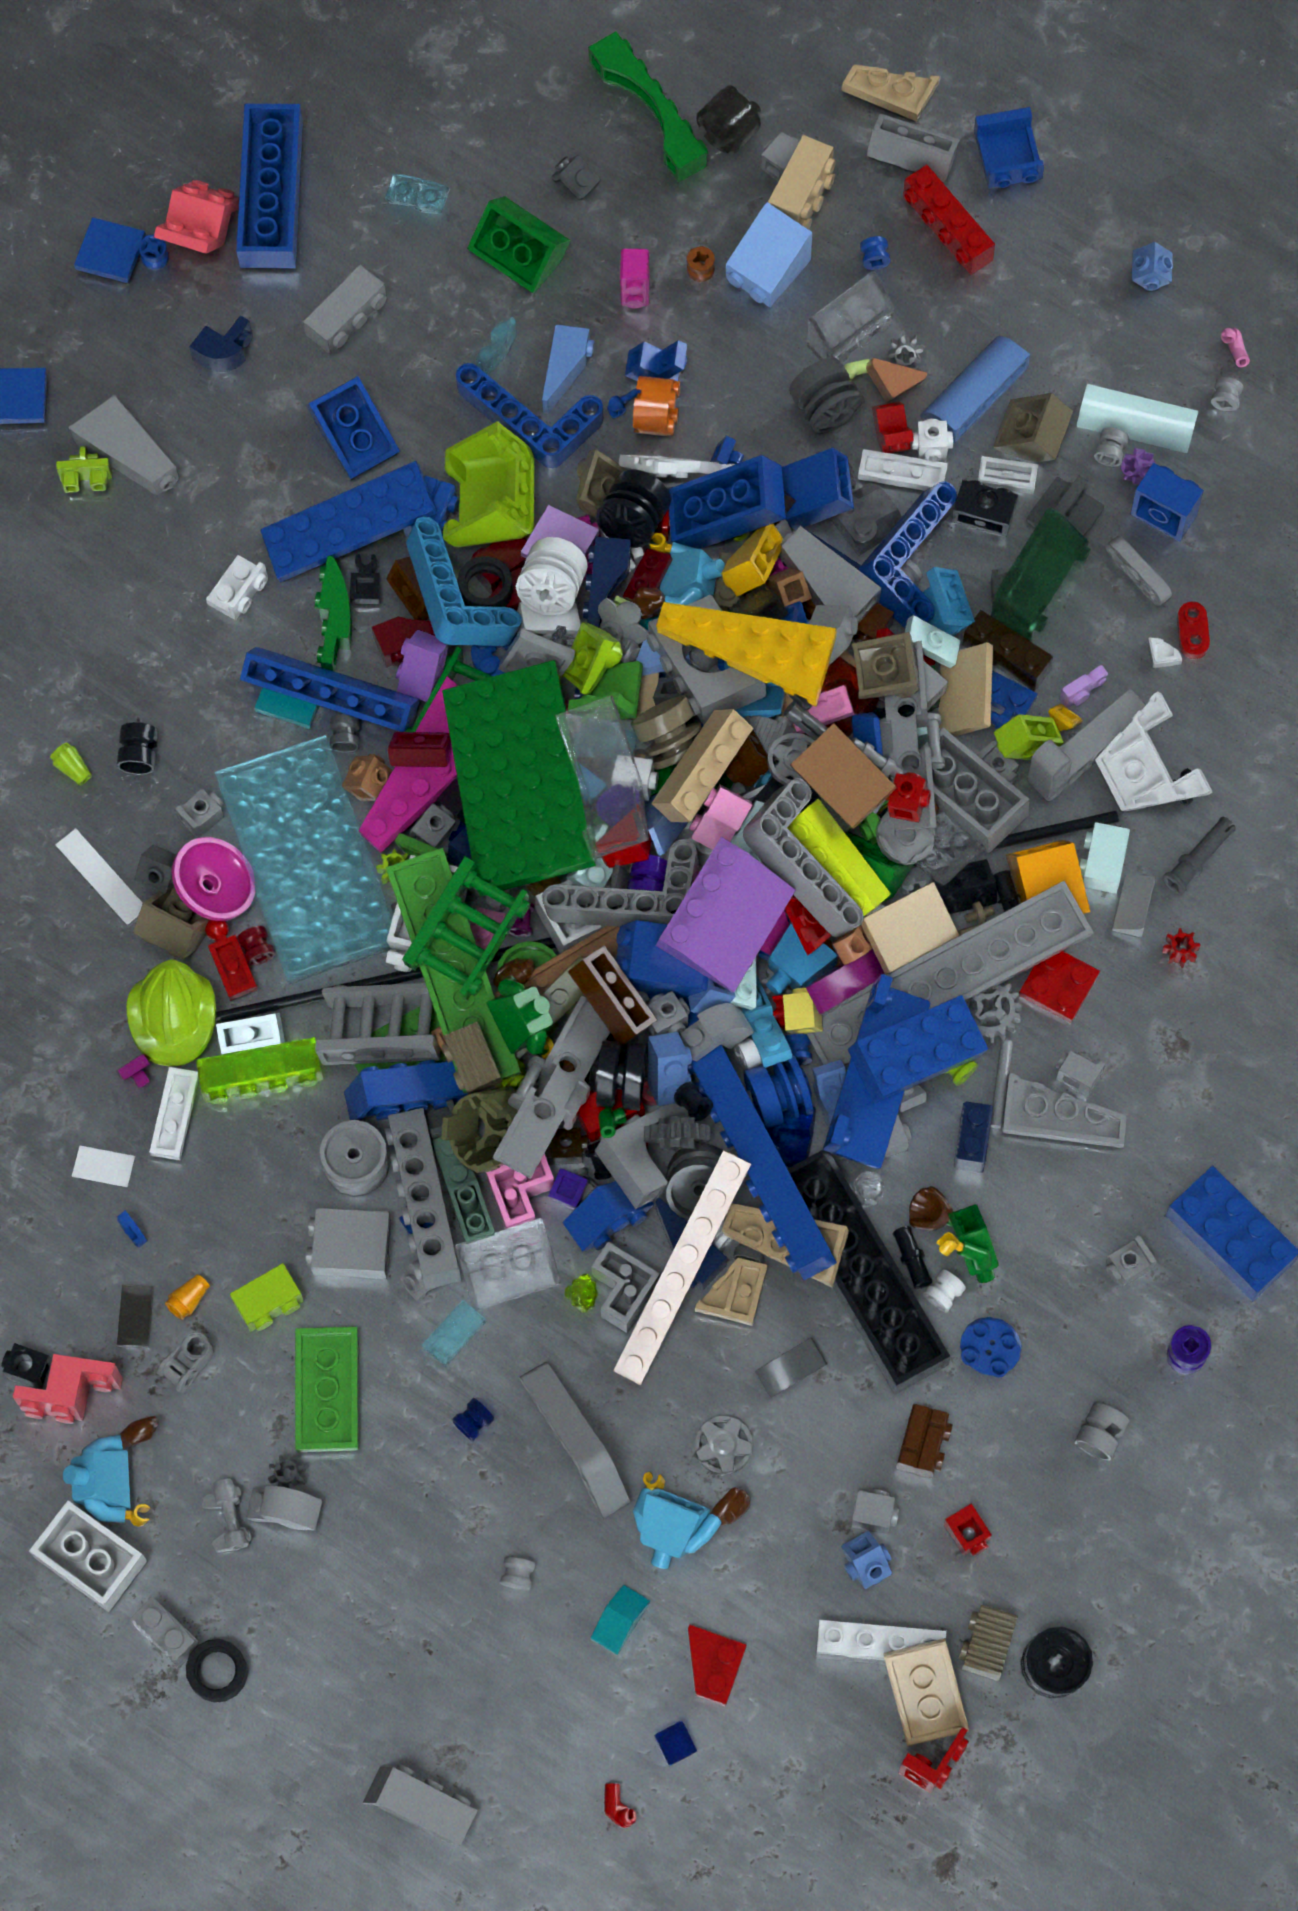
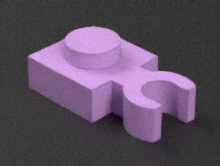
[1059,665,1108,708]

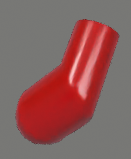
[604,1783,637,1828]

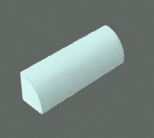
[1077,384,1198,453]

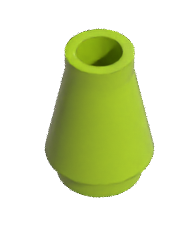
[50,742,92,786]

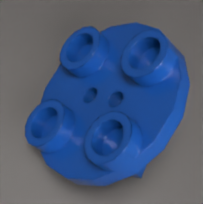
[960,1317,1022,1377]

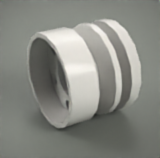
[516,537,588,616]

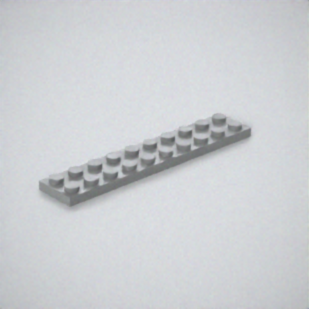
[806,881,1094,1066]

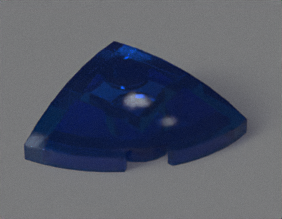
[767,1107,816,1167]

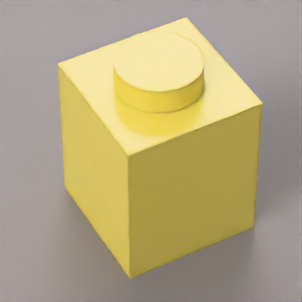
[783,988,823,1034]

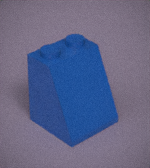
[615,920,708,999]

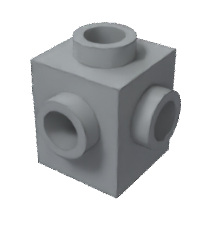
[647,991,690,1036]

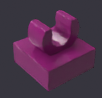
[116,1054,150,1088]

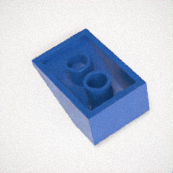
[306,376,400,479]

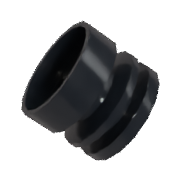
[596,469,671,548]
[1020,1627,1093,1699]

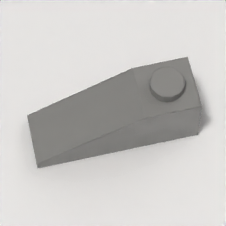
[809,605,858,666]

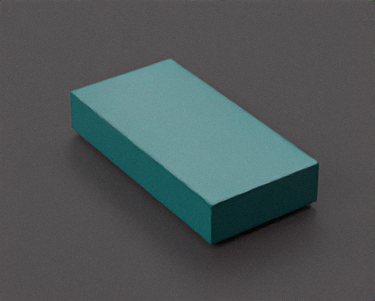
[254,688,319,729]

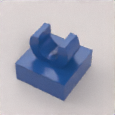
[710,435,744,464]

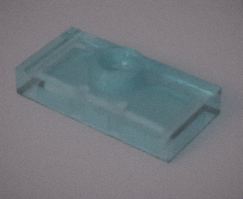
[422,1300,486,1367]

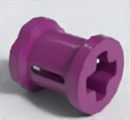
[508,901,535,937]

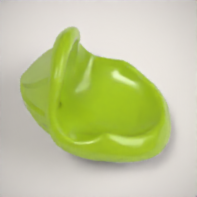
[126,959,216,1066]

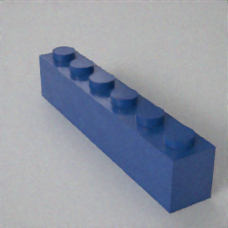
[240,647,420,732]

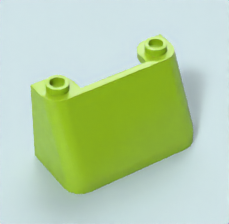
[443,421,534,548]

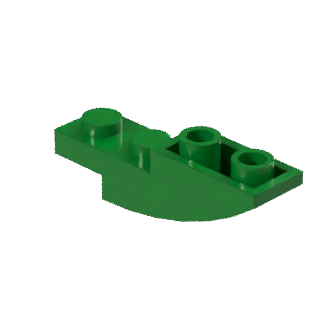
[315,556,352,672]

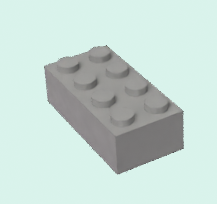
[903,727,1029,854]

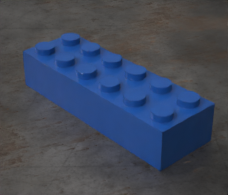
[236,104,303,268]

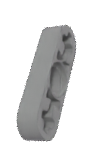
[1106,536,1172,606]

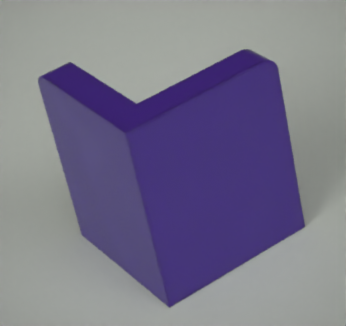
[548,1168,589,1210]

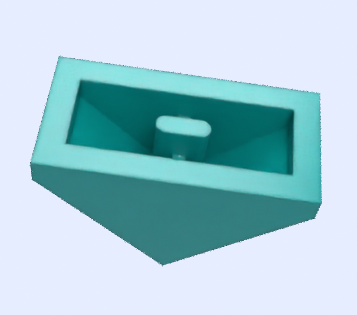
[591,1585,650,1655]

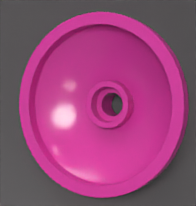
[172,837,256,921]

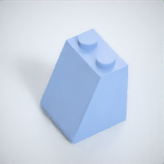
[726,202,812,308]

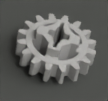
[966,984,1022,1043]

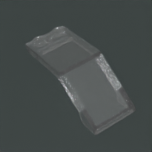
[555,696,649,860]

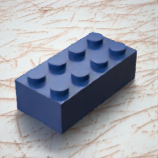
[668,455,786,549]
[847,995,989,1104]
[1165,1165,1298,1302]

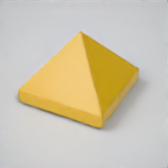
[1048,704,1083,731]

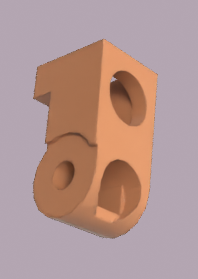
[832,925,872,965]

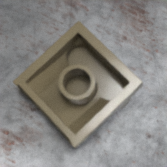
[576,449,627,520]
[852,632,919,699]

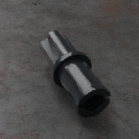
[993,870,1021,912]

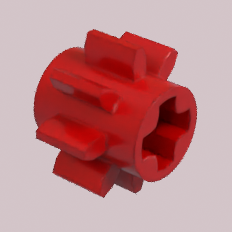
[1162,928,1201,968]

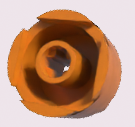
[633,376,680,436]

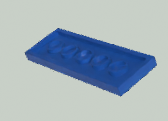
[260,461,437,582]

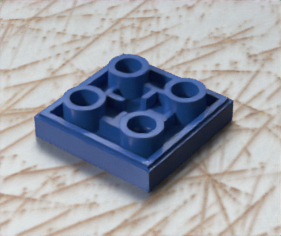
[74,217,146,283]
[0,368,47,424]

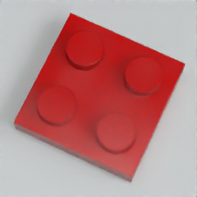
[1019,951,1100,1024]

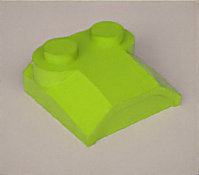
[562,621,623,695]

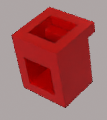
[943,1503,992,1557]

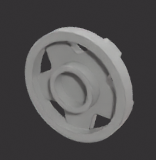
[767,733,815,785]
[695,1416,753,1475]

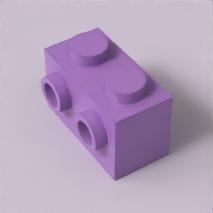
[396,630,449,702]

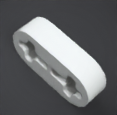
[733,1038,762,1070]

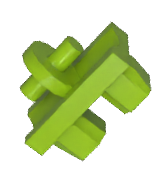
[56,446,112,493]

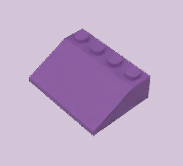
[655,837,796,993]

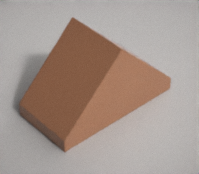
[866,358,927,403]

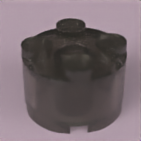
[696,85,761,153]

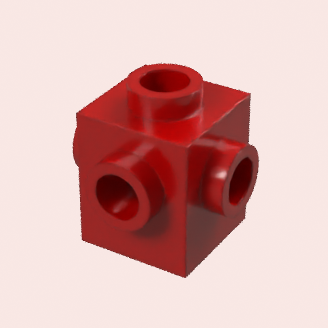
[886,772,931,823]

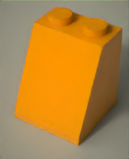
[1006,840,1090,914]

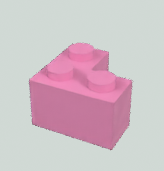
[689,784,753,850]
[486,1154,554,1237]

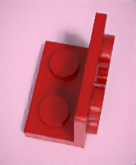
[898,1727,969,1794]

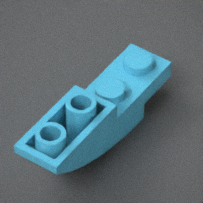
[741,974,793,1067]

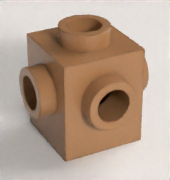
[342,754,393,802]

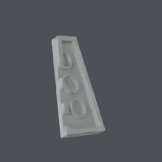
[1002,1072,1127,1148]

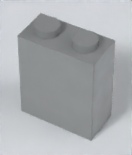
[306,1208,391,1279]

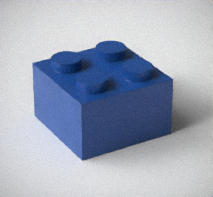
[1130,463,1204,542]

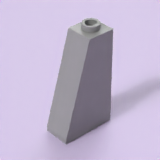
[69,395,179,495]
[781,526,881,623]

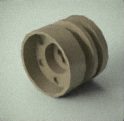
[630,695,702,770]

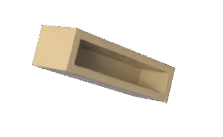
[651,709,753,822]

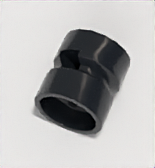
[117,722,159,775]

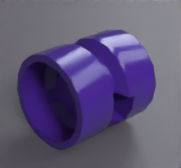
[627,854,668,909]
[1166,1325,1211,1375]

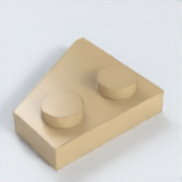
[695,1258,768,1326]

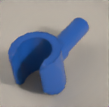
[607,388,641,418]

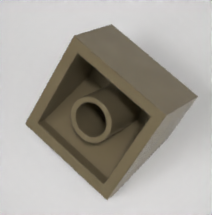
[993,393,1073,463]
[133,887,210,959]

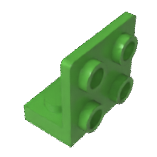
[568,661,643,723]

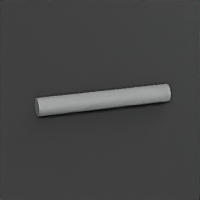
[991,1039,1013,1129]

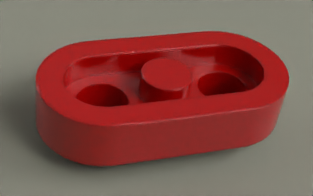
[1177,601,1210,659]

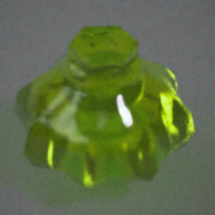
[565,1274,598,1313]

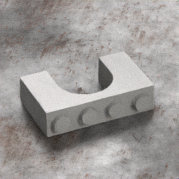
[646,595,766,725]
[595,1103,736,1209]

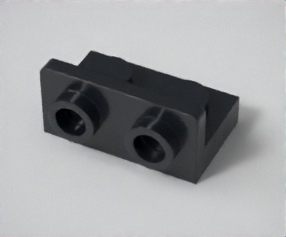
[929,859,997,914]

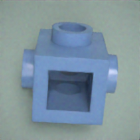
[1131,242,1173,291]
[841,1531,892,1589]

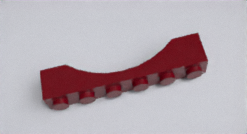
[371,568,522,668]

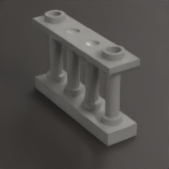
[315,981,441,1065]

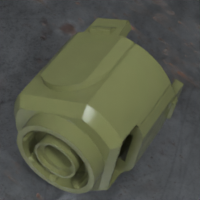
[441,1086,543,1173]

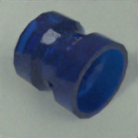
[451,1398,495,1442]

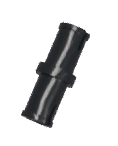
[892,1226,933,1289]

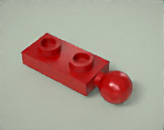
[205,920,258,1001]

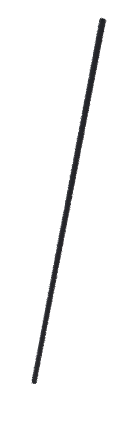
[215,811,1119,1024]

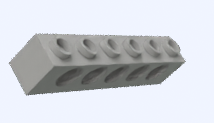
[384,1108,461,1290]

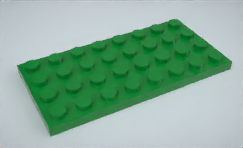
[442,660,596,897]

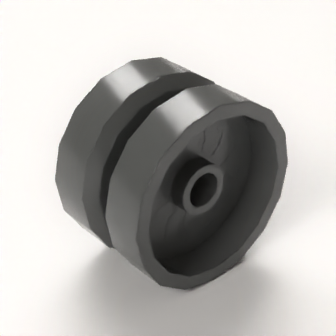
[666,1143,723,1220]

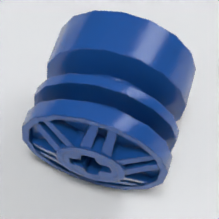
[743,1054,814,1130]

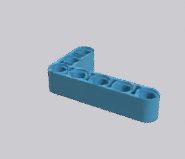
[406,516,522,646]

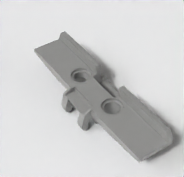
[879,641,945,831]
[492,995,610,1179]

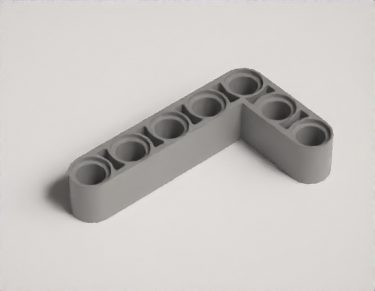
[1027,690,1146,801]
[743,778,864,937]
[542,839,700,927]
[519,1362,630,1519]

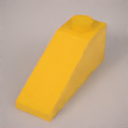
[721,524,783,597]

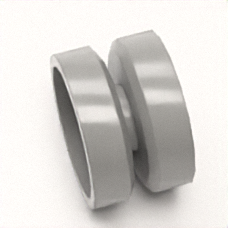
[319,1120,390,1196]

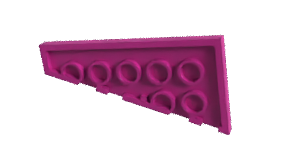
[358,676,458,853]

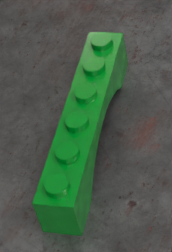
[588,31,708,183]

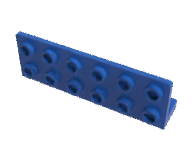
[823,974,930,1169]

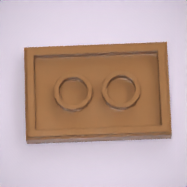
[790,723,896,829]

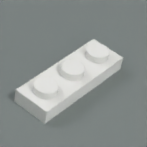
[858,449,948,491]
[149,1067,200,1161]

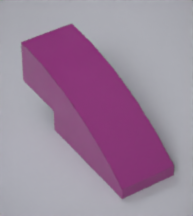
[806,948,885,1014]

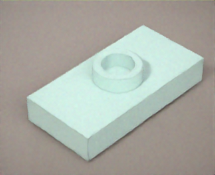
[905,615,961,668]

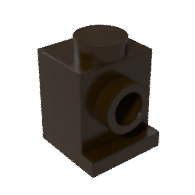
[545,1128,588,1165]

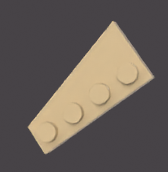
[722,1203,849,1287]

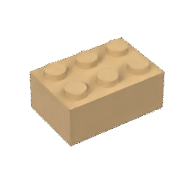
[768,135,836,230]

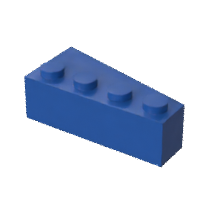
[344,1060,482,1121]

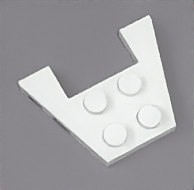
[619,454,735,478]
[1095,692,1213,812]

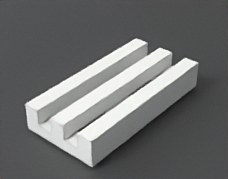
[978,456,1038,494]

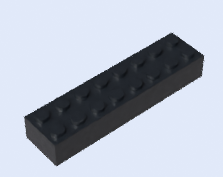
[788,1150,950,1394]

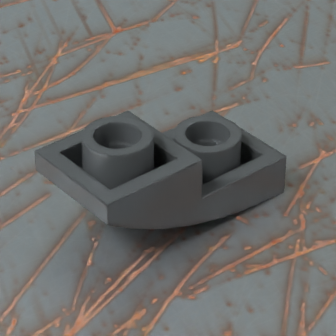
[755,1338,827,1398]

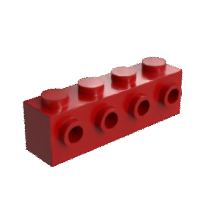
[903,165,995,275]

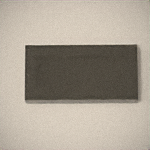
[117,1285,154,1348]

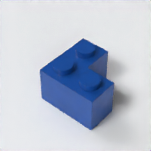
[562,1181,654,1252]

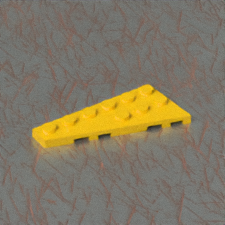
[656,602,837,707]

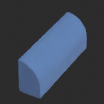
[920,336,1030,444]

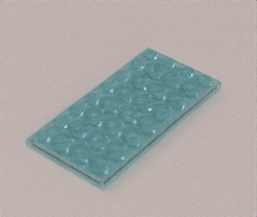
[215,735,392,985]

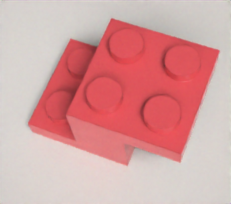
[154,180,239,254]
[13,1354,123,1424]

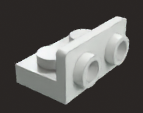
[206,555,268,620]

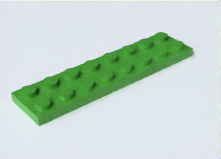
[386,848,521,1094]

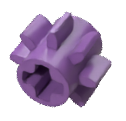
[1121,448,1156,485]

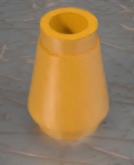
[165,1274,210,1320]

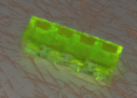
[196,1037,324,1104]

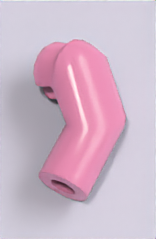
[1221,327,1250,368]

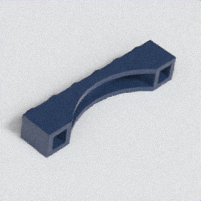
[574,537,632,699]

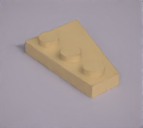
[841,64,940,122]

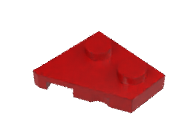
[688,1624,747,1707]

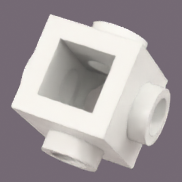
[912,419,953,462]

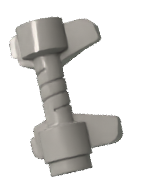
[202,1478,252,1553]

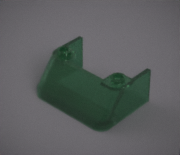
[991,507,1091,643]

